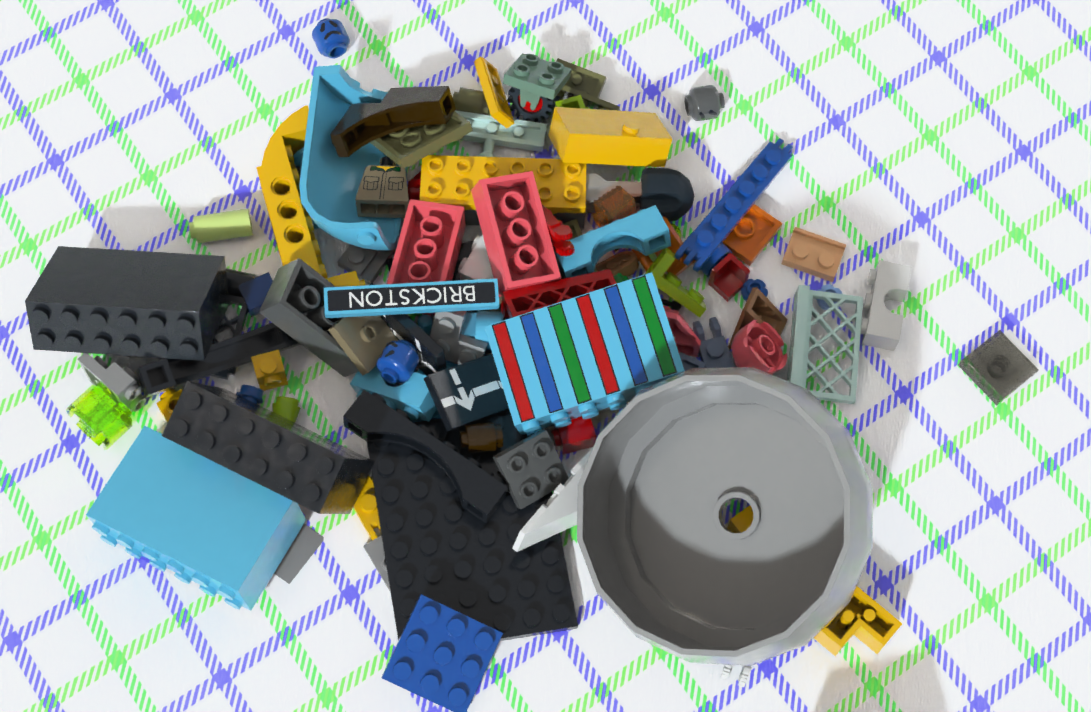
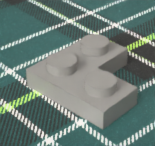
[430,311,488,365]

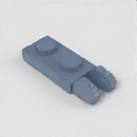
[692,317,735,368]

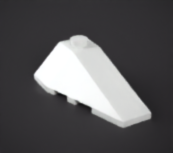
[512,448,593,552]

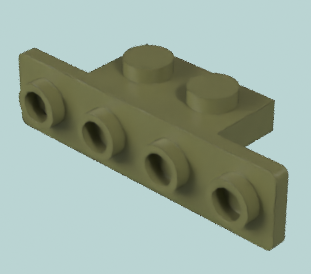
[556,58,621,111]

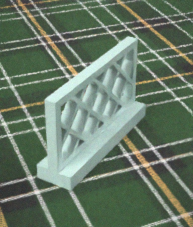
[787,284,863,404]

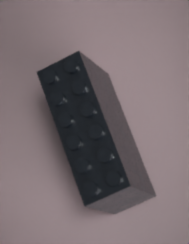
[25,246,230,361]
[162,381,375,514]

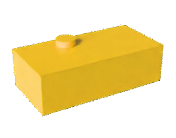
[548,107,672,167]

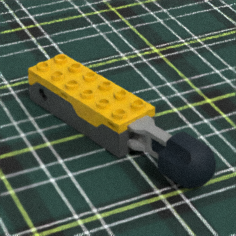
[408,155,695,229]

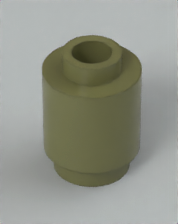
[453,87,489,115]

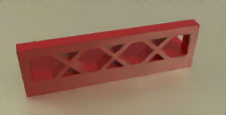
[501,269,617,318]

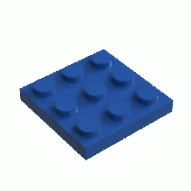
[381,594,503,712]

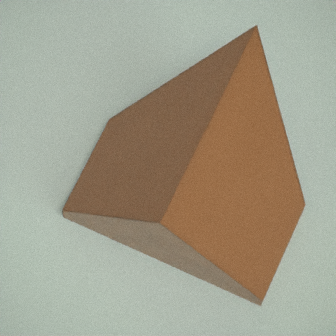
[728,287,788,349]

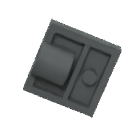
[493,429,569,509]

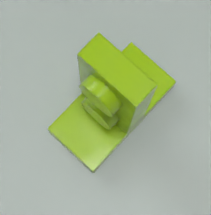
[644,248,706,318]

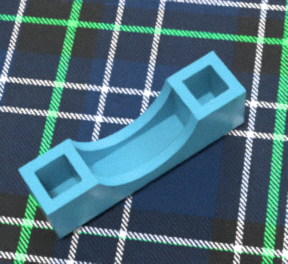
[554,205,671,279]

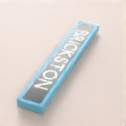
[324,279,499,318]

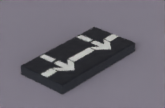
[370,283,447,376]
[424,354,509,432]

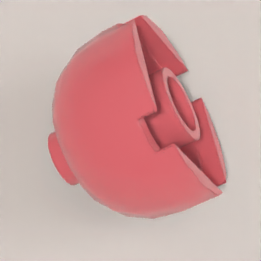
[731,320,787,375]

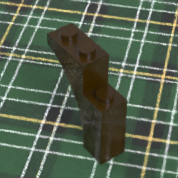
[330,86,456,157]

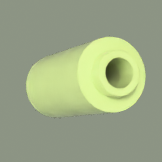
[189,208,253,243]

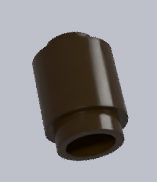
[460,422,503,454]

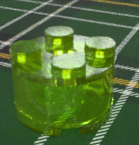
[65,382,133,451]

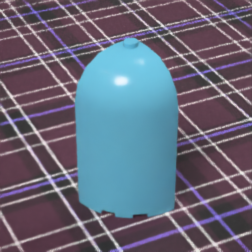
[299,65,408,250]

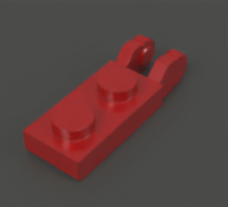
[541,203,575,256]

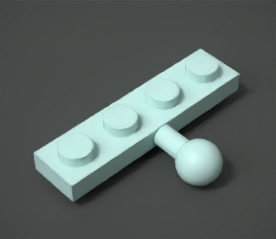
[455,110,547,157]

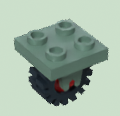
[503,53,572,123]

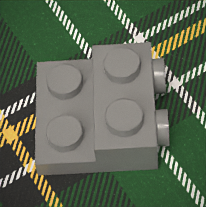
[77,353,147,416]

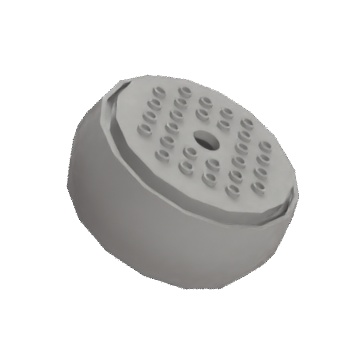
[577,367,873,666]

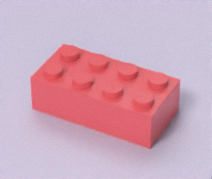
[471,171,561,297]
[387,199,466,316]

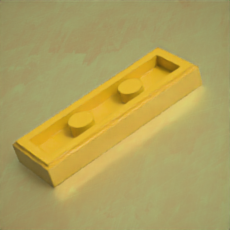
[474,56,514,128]

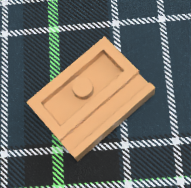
[781,227,846,282]

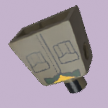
[355,156,409,218]

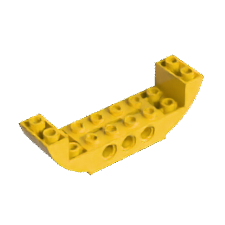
[256,105,366,287]

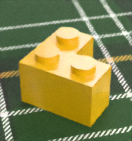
[814,586,902,656]

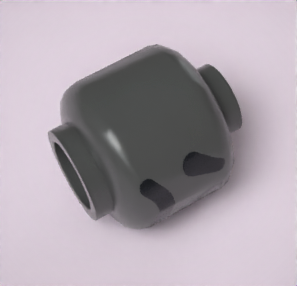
[684,85,725,121]

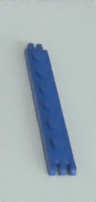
[674,138,793,272]

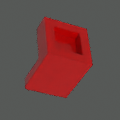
[708,253,750,302]

